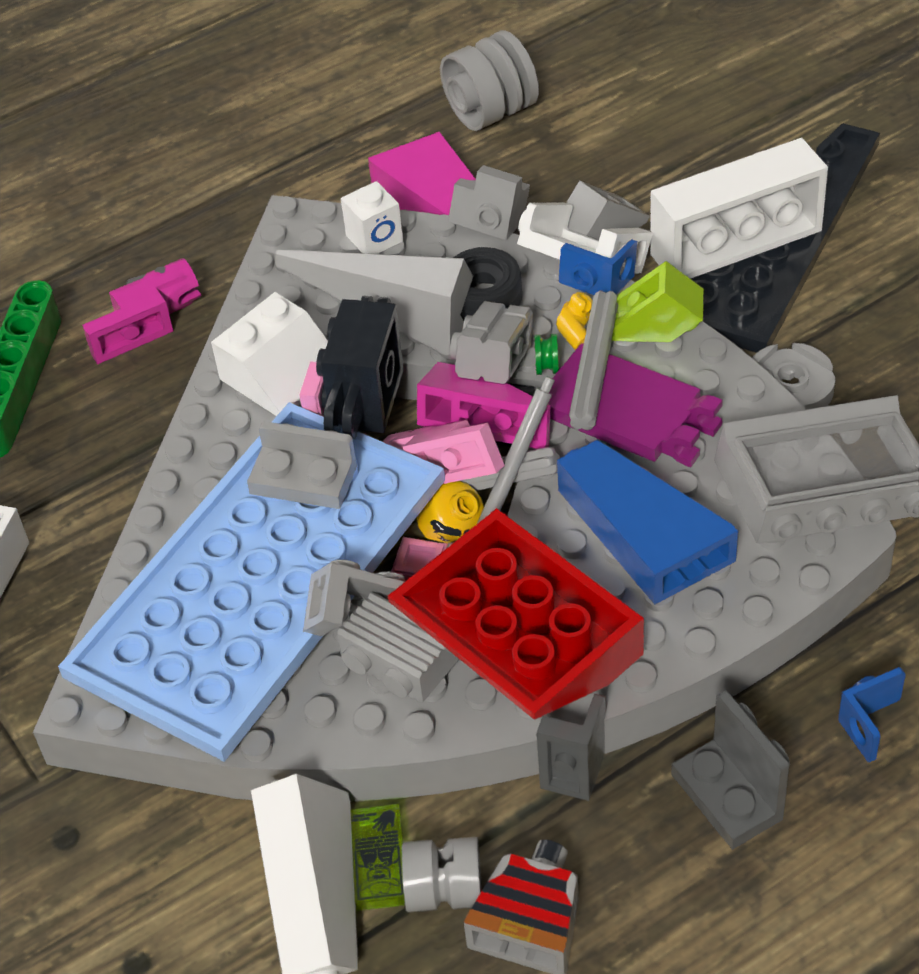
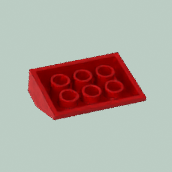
[388,508,644,720]

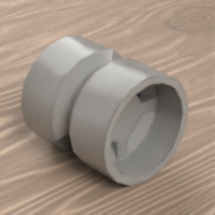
[402,837,482,912]

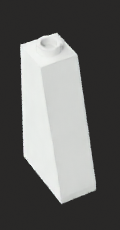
[251,774,358,974]

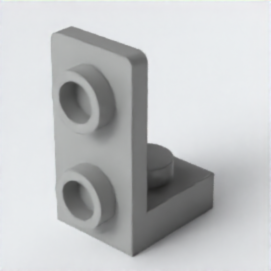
[303,560,405,636]

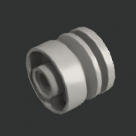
[440,30,539,131]

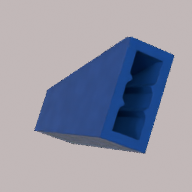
[557,440,738,605]

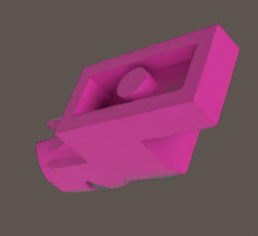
[82,258,201,365]

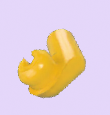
[556,292,592,350]

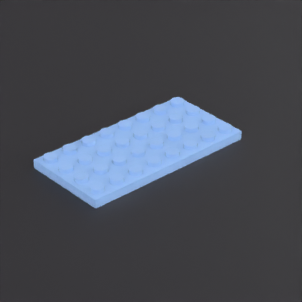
[58,402,445,762]

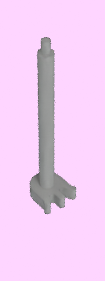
[446,377,554,548]

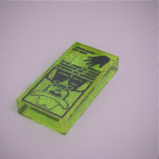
[351,804,405,911]

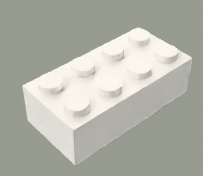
[650,138,828,279]

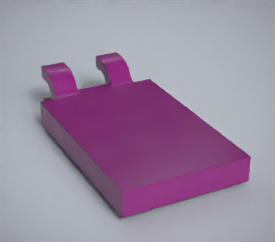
[548,343,723,468]

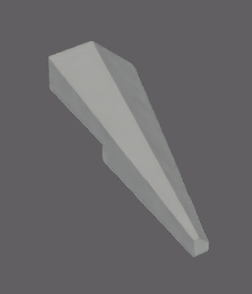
[275,249,473,360]

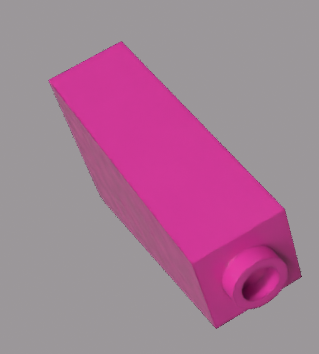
[368,132,476,215]

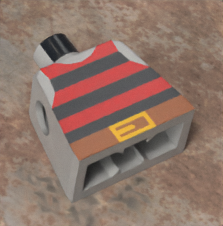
[464,840,579,974]

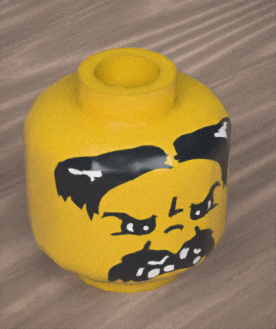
[416,481,484,544]

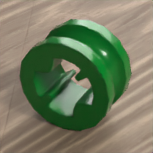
[534,334,559,375]

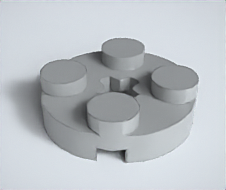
[752,343,835,409]

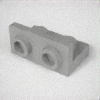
[247,421,357,509]

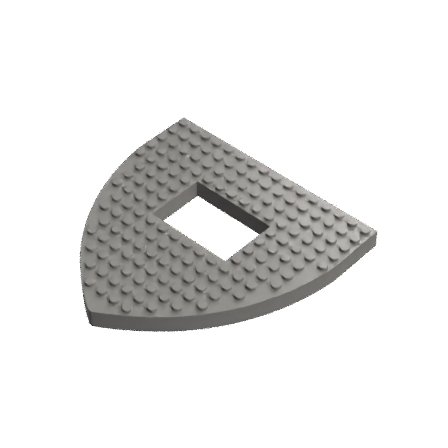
[33,195,896,802]

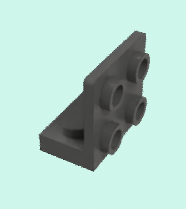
[671,691,790,850]

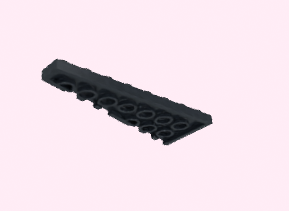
[691,123,880,353]

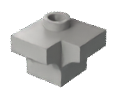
[448,165,530,240]

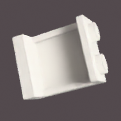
[517,203,653,275]

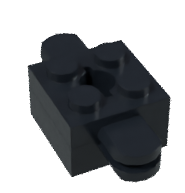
[316,295,403,439]

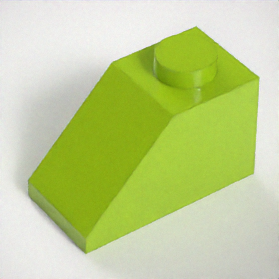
[611,261,704,342]

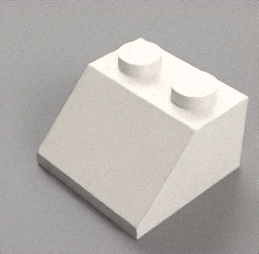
[211,292,328,416]

